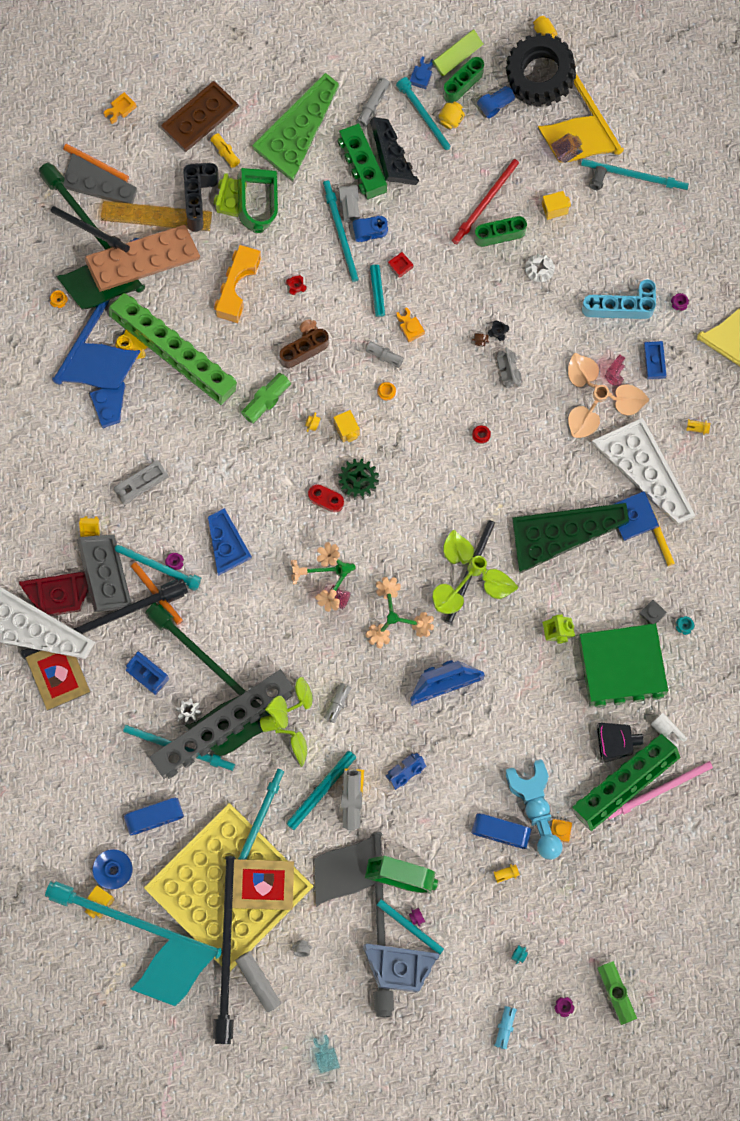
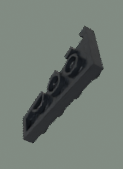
[370,117,419,185]

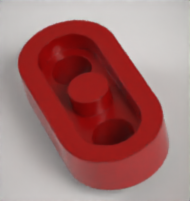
[308,484,344,513]

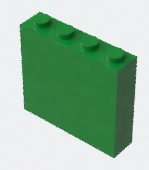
[578,623,669,708]

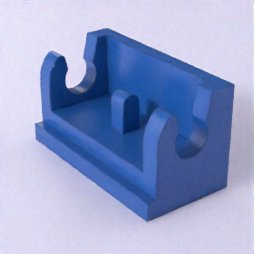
[126,651,169,695]

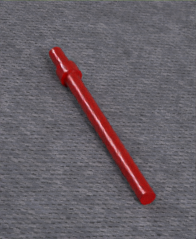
[452,159,519,245]

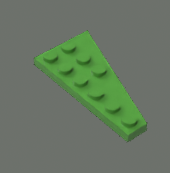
[252,73,339,182]

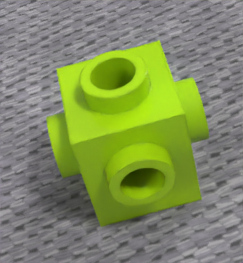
[542,614,575,644]

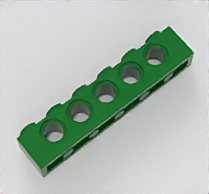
[572,734,681,831]

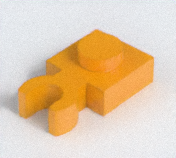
[103,92,137,124]
[396,307,425,342]

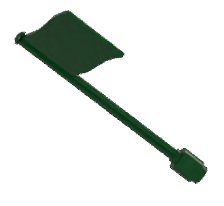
[39,162,145,310]
[145,602,270,757]

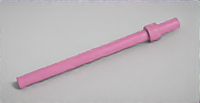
[608,761,713,820]

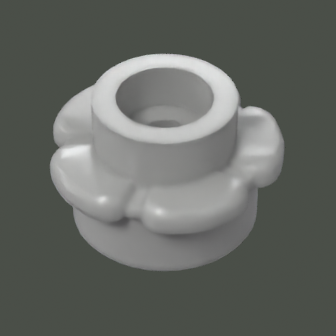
[292,940,312,957]

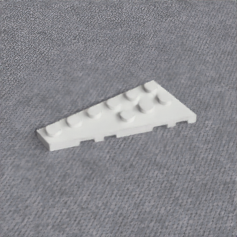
[592,418,695,525]
[0,587,95,659]

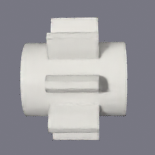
[176,698,202,724]

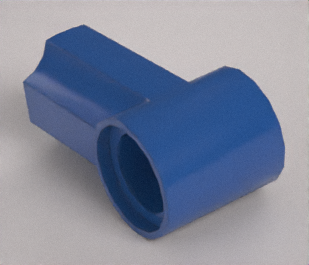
[477,85,515,119]

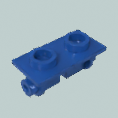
[386,752,427,790]

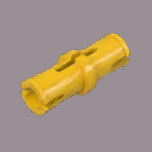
[210,133,240,168]

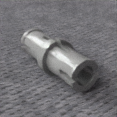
[366,341,404,368]
[324,683,352,723]

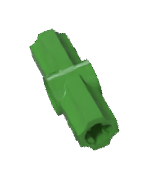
[241,373,291,424]
[597,961,637,1025]

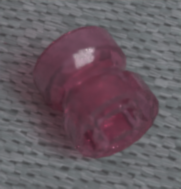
[330,585,351,610]

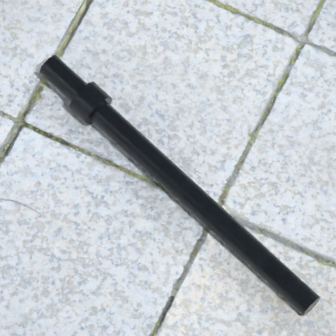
[51,206,130,252]
[444,520,495,625]

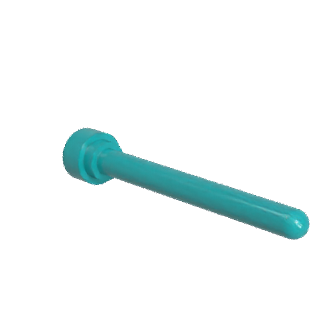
[396,77,451,150]
[115,545,202,592]

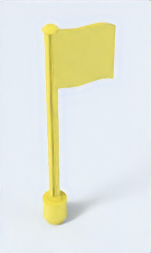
[697,309,740,366]

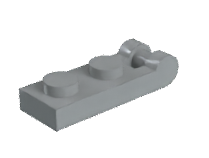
[114,460,169,505]

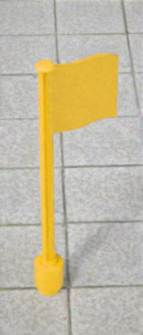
[533,15,624,163]

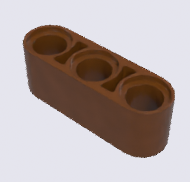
[279,329,329,368]

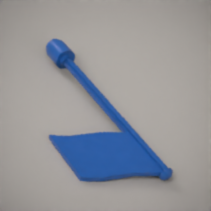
[52,238,141,390]

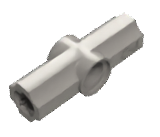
[341,769,362,831]

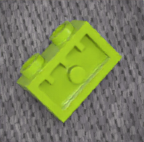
[214,173,247,217]

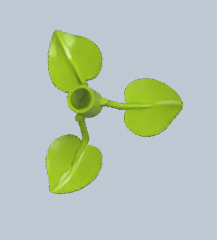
[432,530,518,614]
[260,677,313,767]

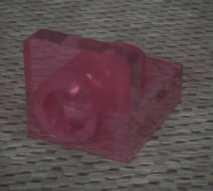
[605,354,625,387]

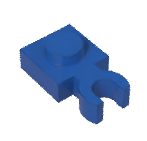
[410,56,433,90]

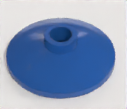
[93,849,133,890]

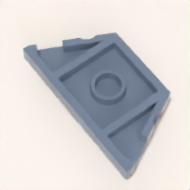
[363,944,439,993]

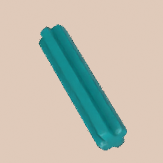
[370,264,385,317]

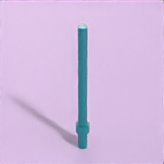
[581,159,689,190]
[323,180,359,282]
[123,725,235,771]
[238,768,285,860]

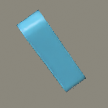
[582,279,656,319]

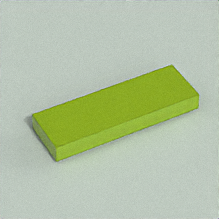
[432,29,484,76]

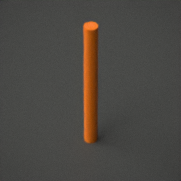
[63,144,129,182]
[131,562,183,625]

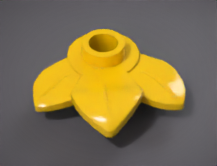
[115,330,148,359]

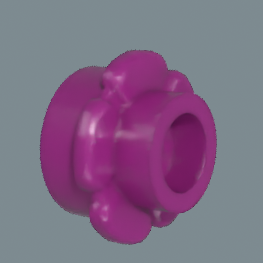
[671,293,689,311]
[165,553,184,570]
[409,907,425,927]
[554,997,575,1017]

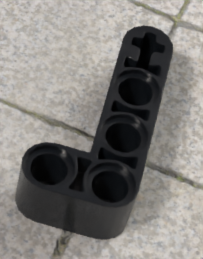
[183,163,219,232]

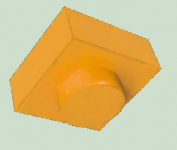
[551,819,572,843]

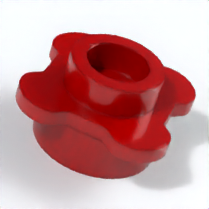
[286,275,307,295]

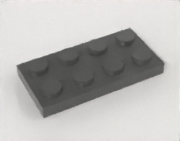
[77,534,132,612]

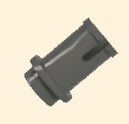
[589,166,607,191]

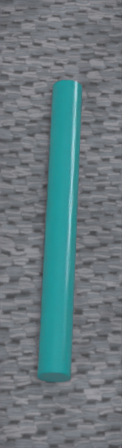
[376,899,444,955]

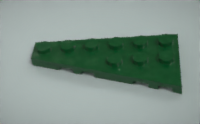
[512,503,629,574]

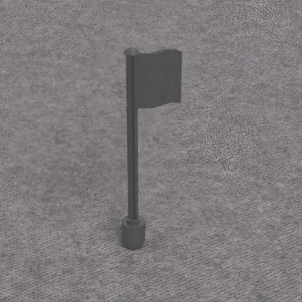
[314,831,394,1017]

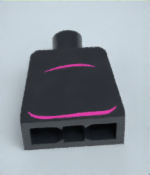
[597,723,644,763]

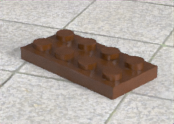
[161,81,239,152]

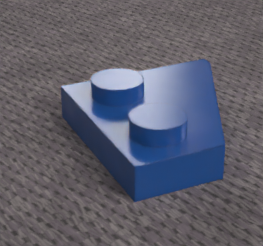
[90,381,126,428]

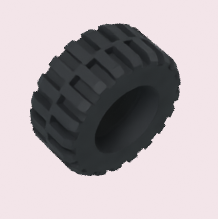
[506,33,576,107]

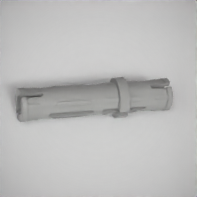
[356,78,390,128]

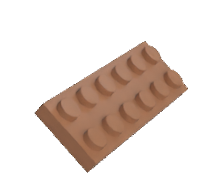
[85,225,200,292]

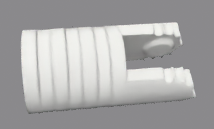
[651,713,687,748]

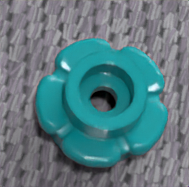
[676,616,695,635]
[511,945,528,964]

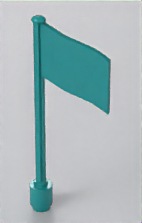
[45,881,222,1006]

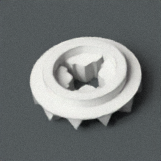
[525,253,555,282]

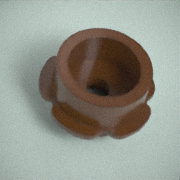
[471,333,490,347]

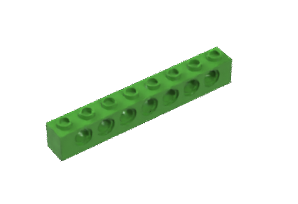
[109,293,237,405]

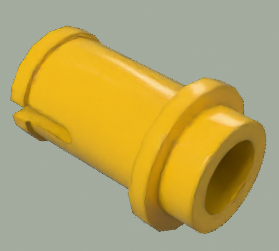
[686,419,711,435]
[493,864,520,884]

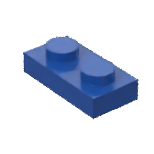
[644,341,667,380]

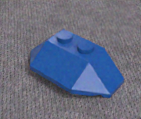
[410,660,485,706]

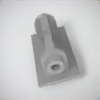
[497,347,522,388]

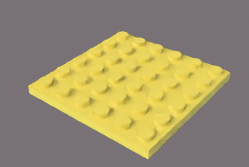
[144,803,314,972]

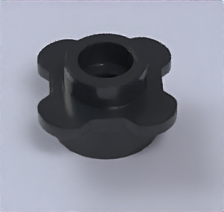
[488,320,509,341]

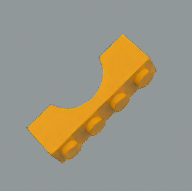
[214,245,261,323]

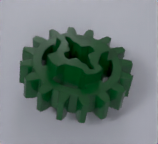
[338,458,379,500]

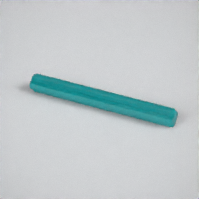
[286,751,356,830]

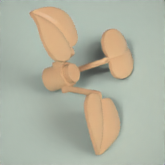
[568,353,649,438]

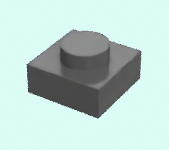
[639,600,667,624]

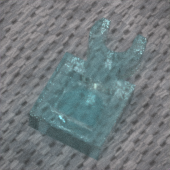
[314,1035,340,1074]

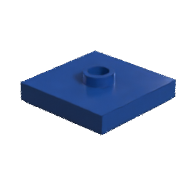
[614,491,659,541]

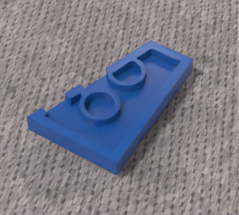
[208,508,252,576]

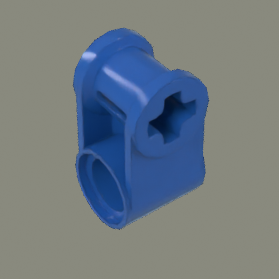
[352,216,388,242]

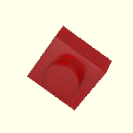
[388,252,414,278]

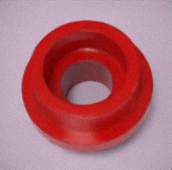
[472,425,491,444]

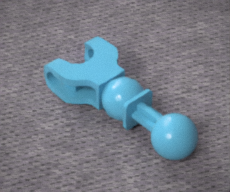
[506,759,563,860]

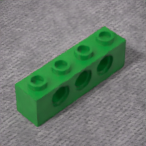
[337,123,387,200]

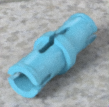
[494,1006,517,1050]

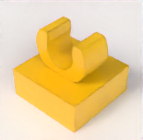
[79,516,100,537]

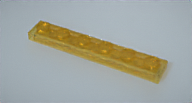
[101,201,212,231]

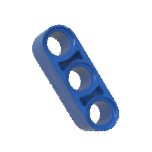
[123,798,184,836]
[471,813,532,849]

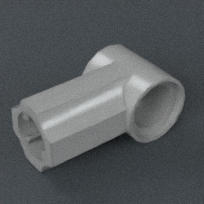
[339,185,360,223]

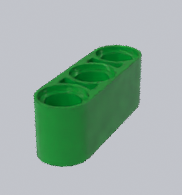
[443,57,484,103]
[474,216,527,247]

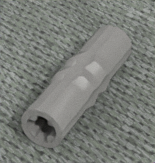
[235,951,281,1012]

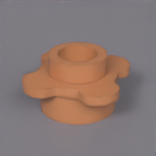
[300,319,318,337]

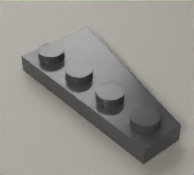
[64,154,137,207]

